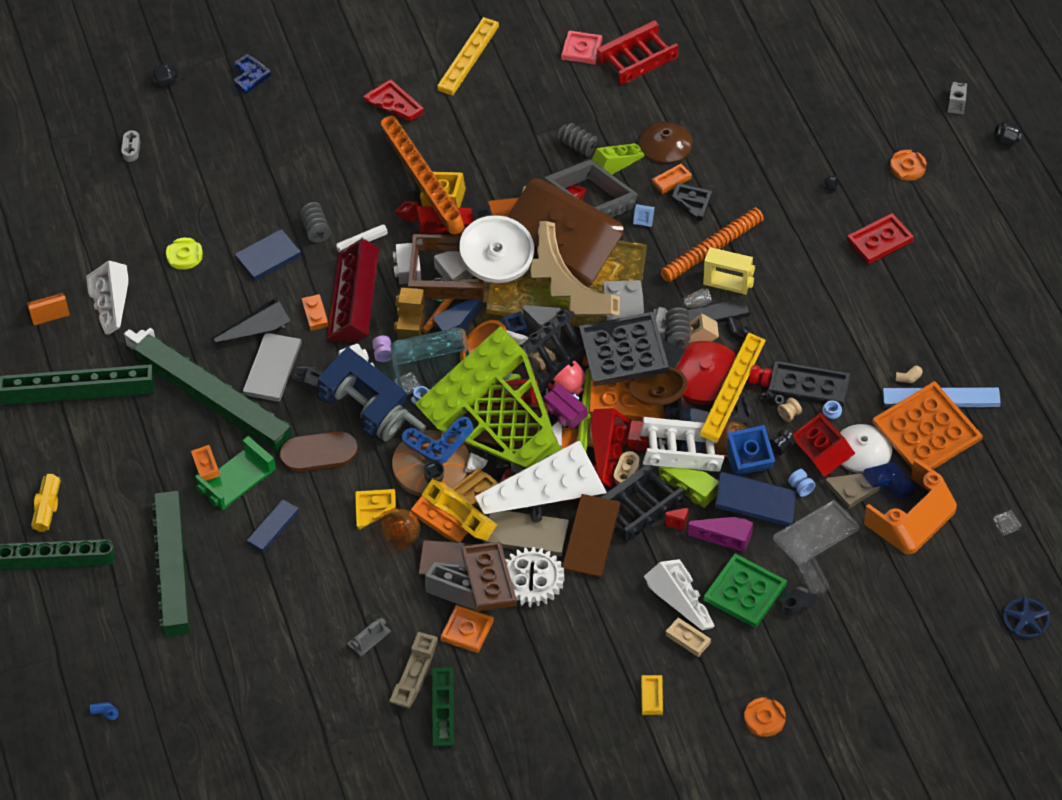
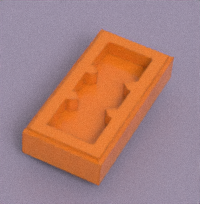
[652,164,692,194]

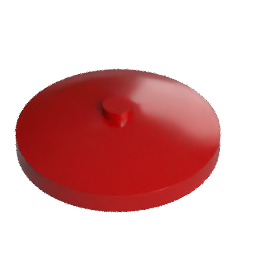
[676,341,737,405]

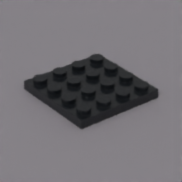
[579,312,669,387]

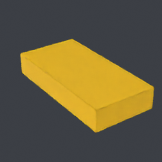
[641,675,663,715]

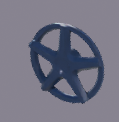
[1003,596,1050,638]

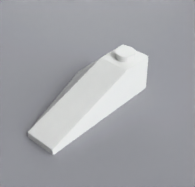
[644,559,714,630]

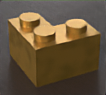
[394,288,426,342]

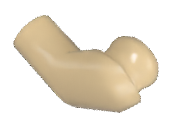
[895,366,923,383]

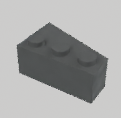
[425,562,480,612]

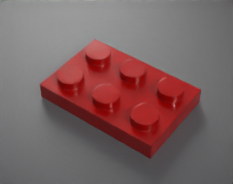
[847,213,914,264]

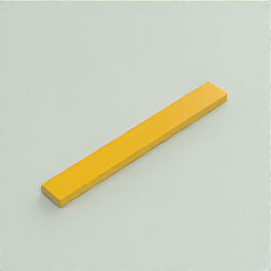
[699,333,766,443]

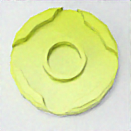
[166,238,203,270]

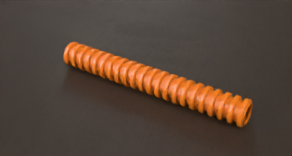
[660,207,763,283]

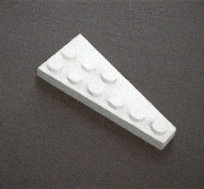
[474,441,607,514]

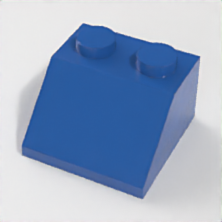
[727,425,775,476]

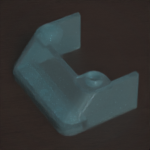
[391,328,470,388]

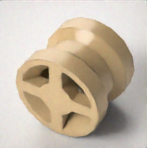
[777,398,802,422]

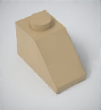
[689,313,719,343]

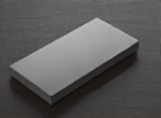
[243,333,302,402]

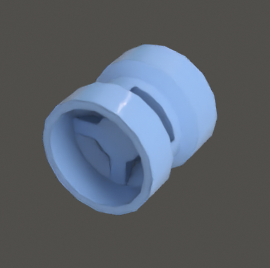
[788,469,816,497]

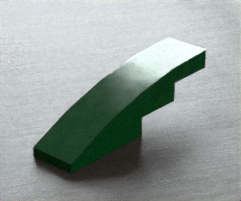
[432,667,454,746]

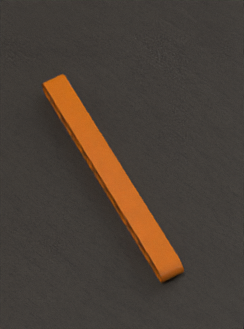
[381,116,465,234]

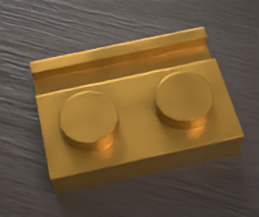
[452,467,498,507]

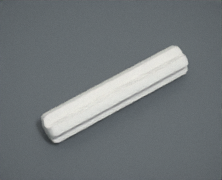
[336,224,387,253]

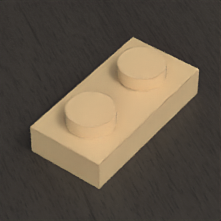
[666,618,711,657]

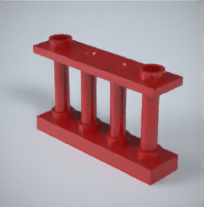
[597,20,678,86]

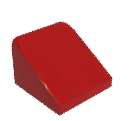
[394,201,419,223]
[665,508,689,530]

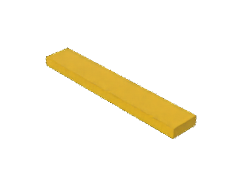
[437,17,499,96]

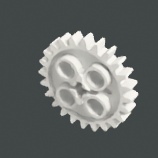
[505,547,564,607]

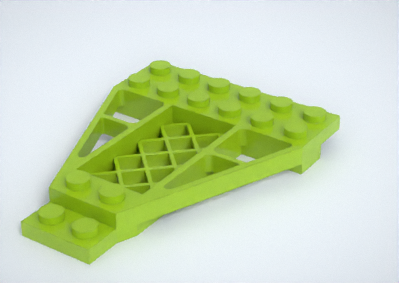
[415,326,562,469]

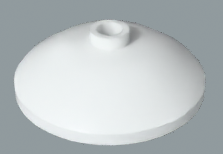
[840,424,892,474]

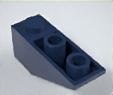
[432,299,483,344]

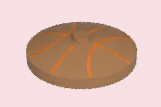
[392,430,469,497]

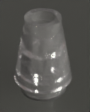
[683,288,712,308]

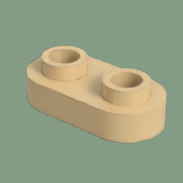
[614,452,639,485]

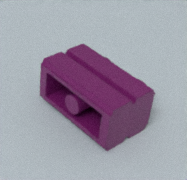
[543,384,588,429]

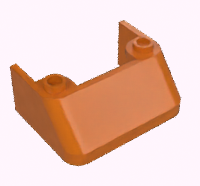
[864,458,957,554]

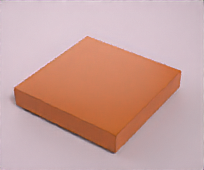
[440,605,494,653]

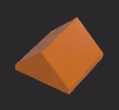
[27,293,70,326]

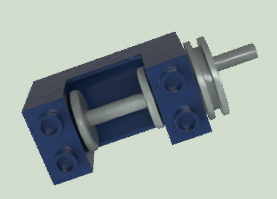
[317,346,426,442]

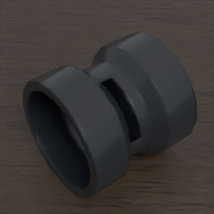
[769,429,795,456]
[424,460,444,483]

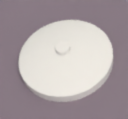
[459,216,534,283]

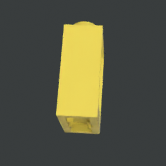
[703,247,755,295]

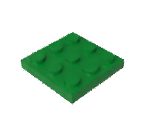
[704,554,787,628]

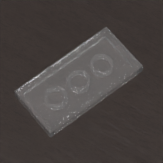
[773,500,860,566]

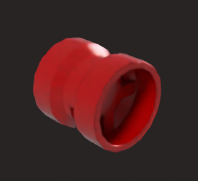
[749,365,772,387]

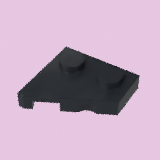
[672,183,712,221]

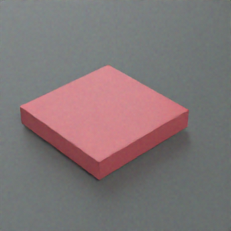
[561,31,602,64]

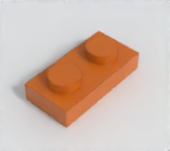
[302,294,328,331]
[191,445,220,481]

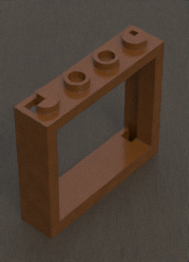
[408,234,485,300]

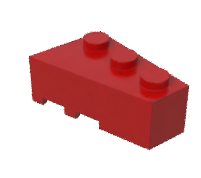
[417,206,475,235]

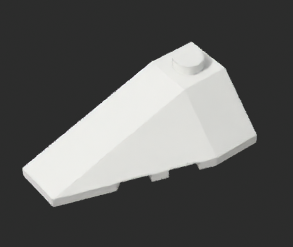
[86,261,128,335]

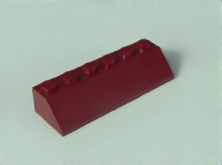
[326,238,379,343]

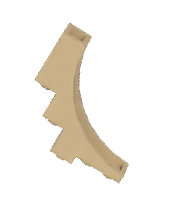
[530,221,620,316]

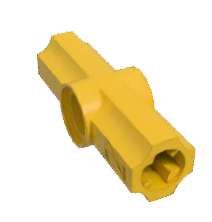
[31,474,60,532]

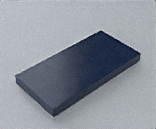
[715,472,796,527]

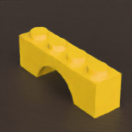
[422,479,497,541]

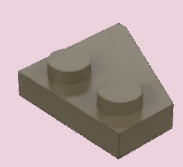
[825,473,880,509]

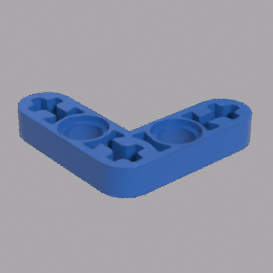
[402,416,474,464]

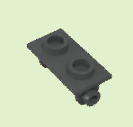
[347,617,391,657]

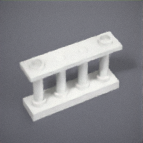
[640,417,724,472]

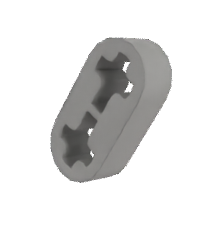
[122,131,140,162]

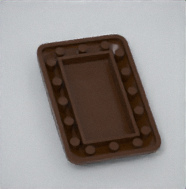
[507,178,624,286]

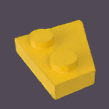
[356,489,396,529]

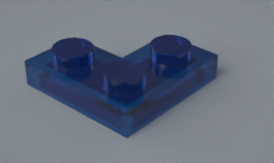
[233,53,272,94]
[862,462,917,498]

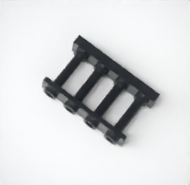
[519,309,585,393]
[601,465,685,542]

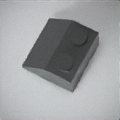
[523,305,562,349]

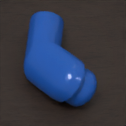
[90,702,118,720]

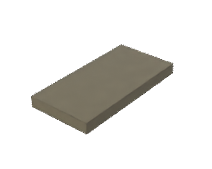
[483,511,569,556]

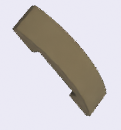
[390,632,438,708]

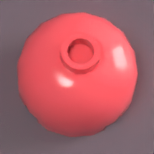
[548,361,585,396]

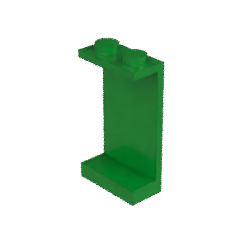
[195,436,276,510]

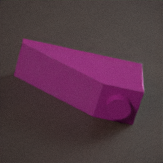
[688,517,753,552]

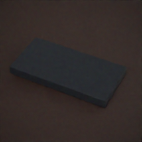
[769,361,850,407]

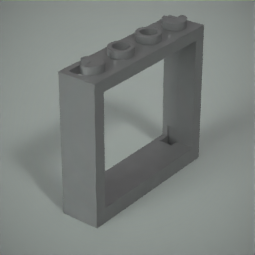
[543,159,638,217]

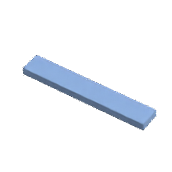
[883,388,1001,408]

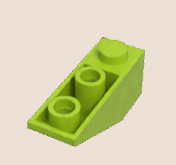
[592,144,645,175]
[658,466,718,508]

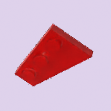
[363,79,424,122]

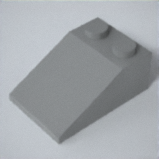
[601,280,644,321]

